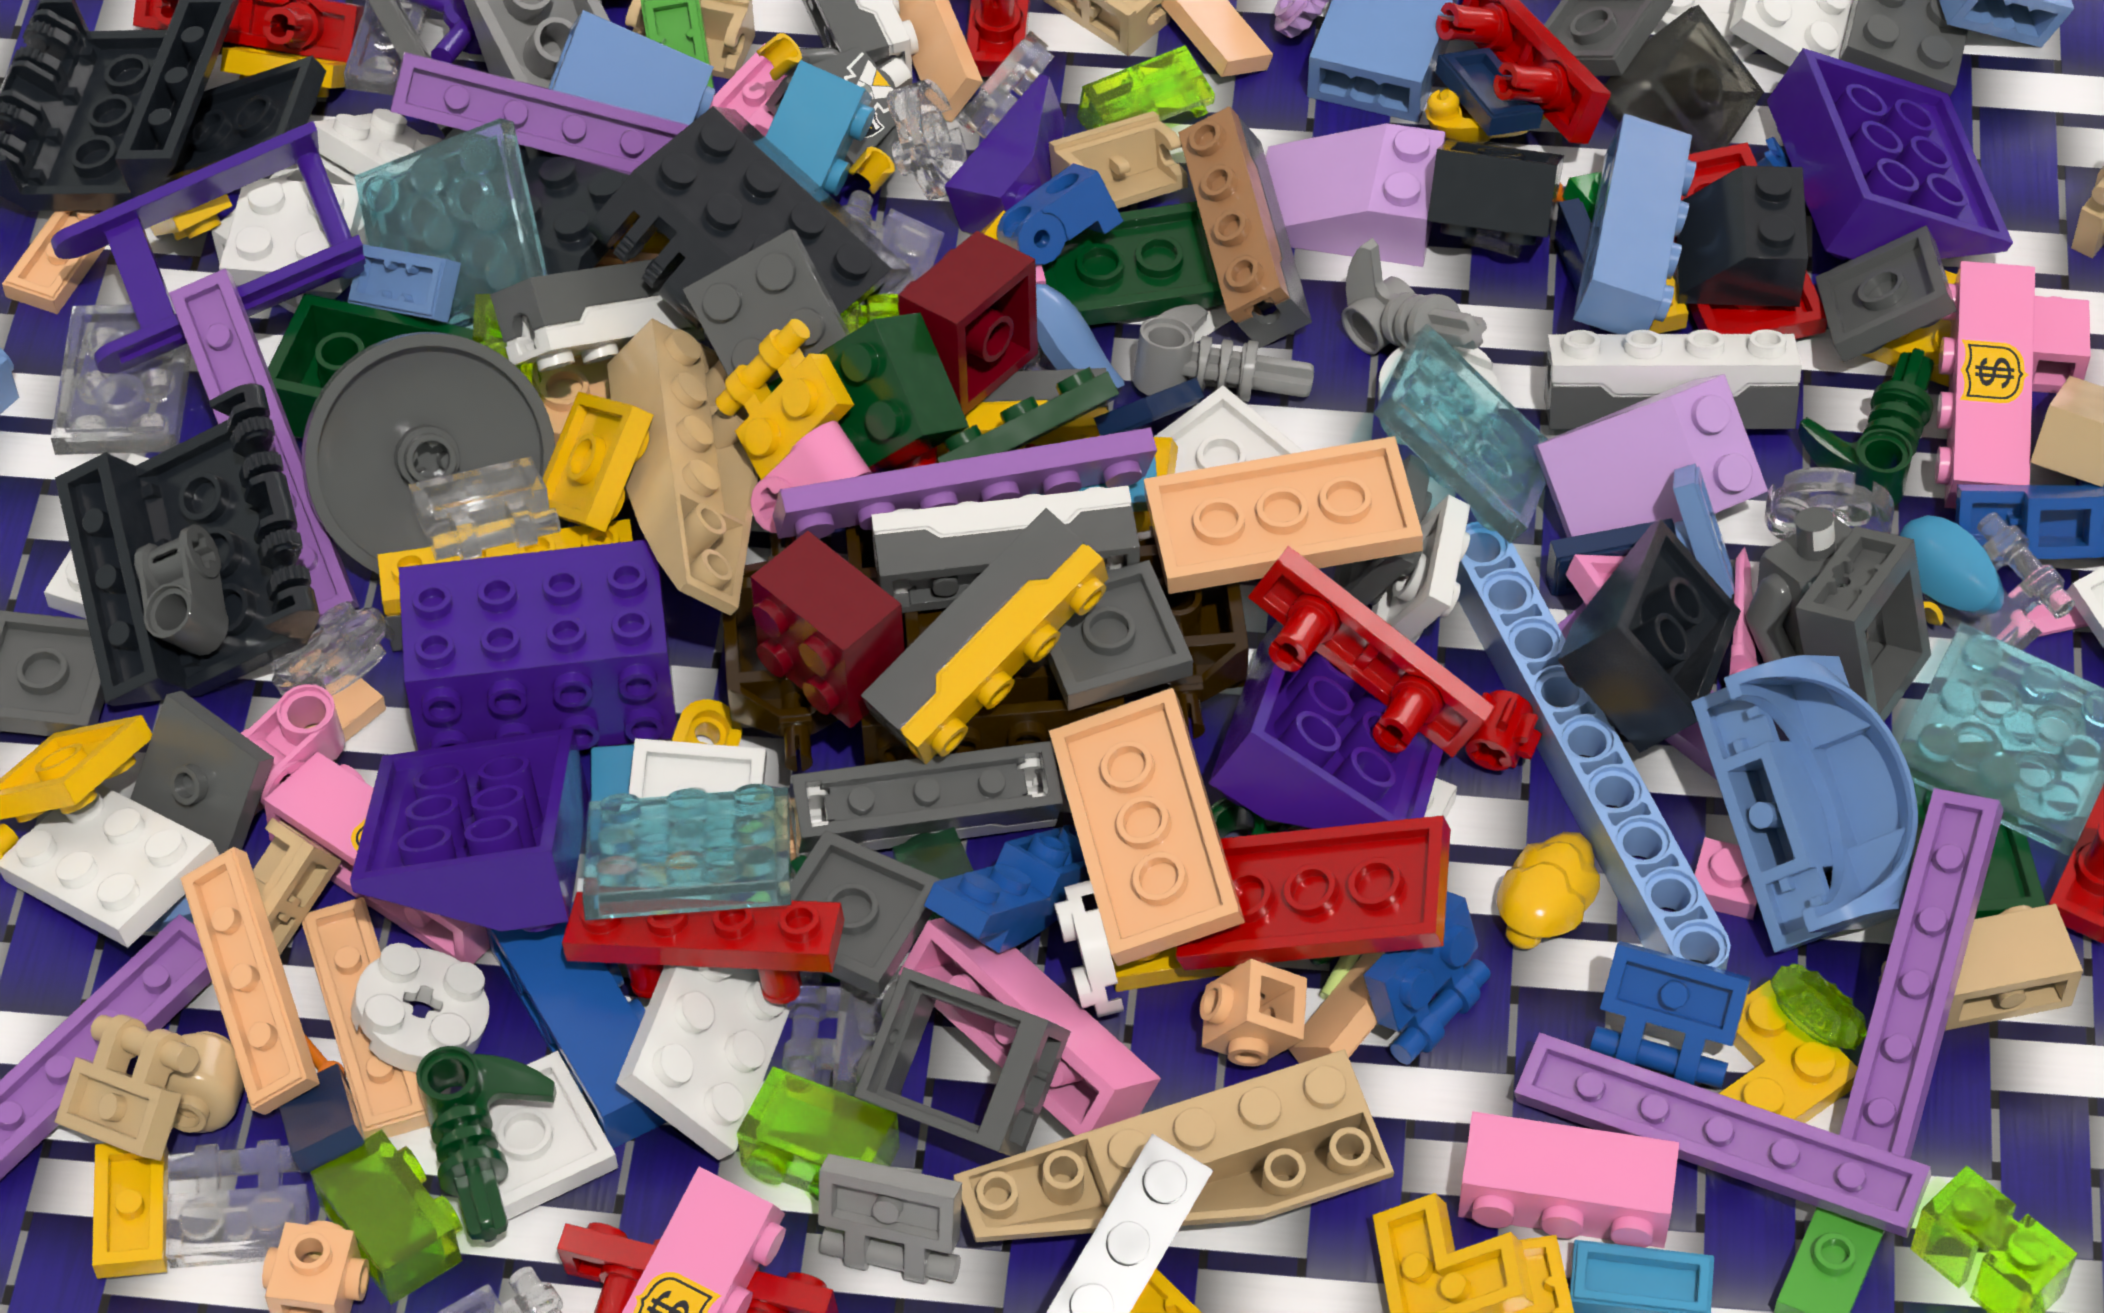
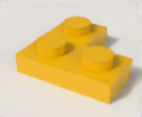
[1719,980,1858,1123]
[1372,1193,1534,1313]

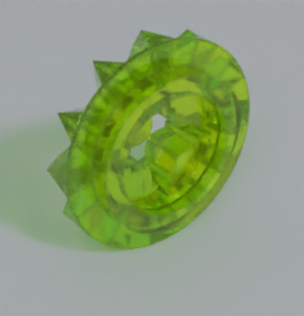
[1771,963,1867,1049]

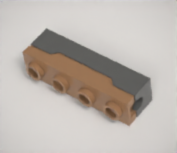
[1178,106,1312,348]

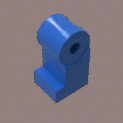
[997,163,1123,265]

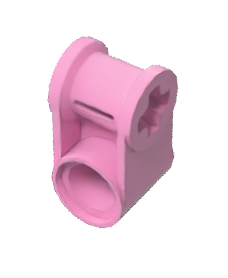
[750,421,873,533]
[241,684,345,806]

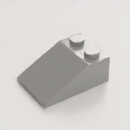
[464,0,610,88]

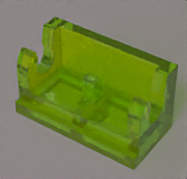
[1077,45,1215,130]

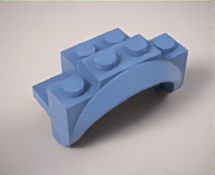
[1691,655,1918,953]

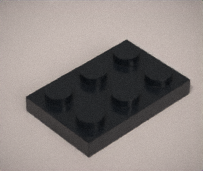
[157,55,326,188]

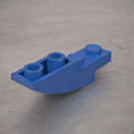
[1955,480,2104,559]
[924,825,1090,953]

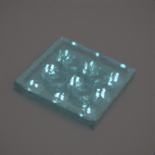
[354,118,547,327]
[1374,323,1548,543]
[1899,622,2104,856]
[583,784,791,920]

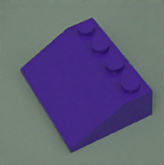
[1767,48,2013,261]
[1209,621,1443,829]
[350,727,589,932]

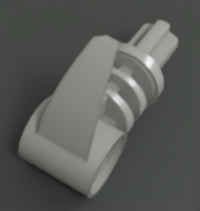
[1341,238,1487,356]
[1133,304,1314,402]

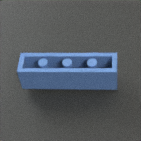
[1573,113,1696,334]

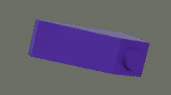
[944,74,1065,234]

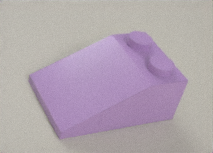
[1266,123,1446,267]
[1533,374,1768,538]

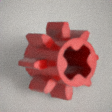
[1464,690,1542,771]

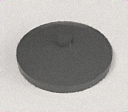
[302,332,556,574]

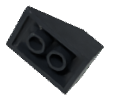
[1558,519,1741,753]

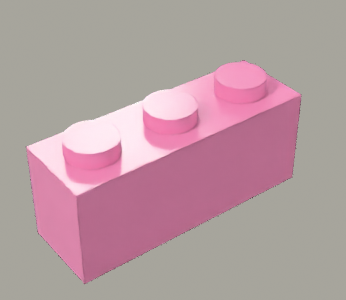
[1458,1111,1679,1248]

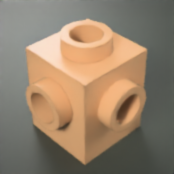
[1200,959,1307,1066]
[262,1220,370,1313]

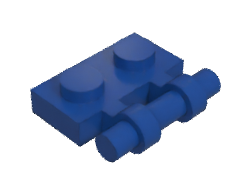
[1363,891,1491,1065]
[1590,941,1752,1089]

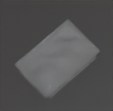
[51,304,192,455]

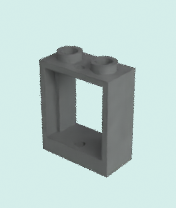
[1795,526,1931,722]
[854,967,1071,1157]

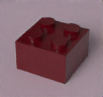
[898,231,1038,415]
[750,531,904,728]

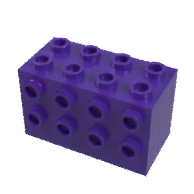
[399,540,677,750]

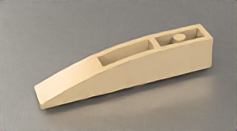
[607,318,759,616]
[953,1049,1394,1242]

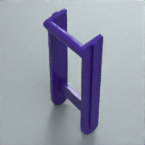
[51,120,366,373]

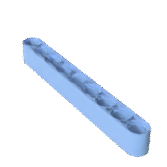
[1456,521,1731,970]

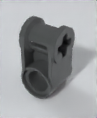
[134,524,229,656]

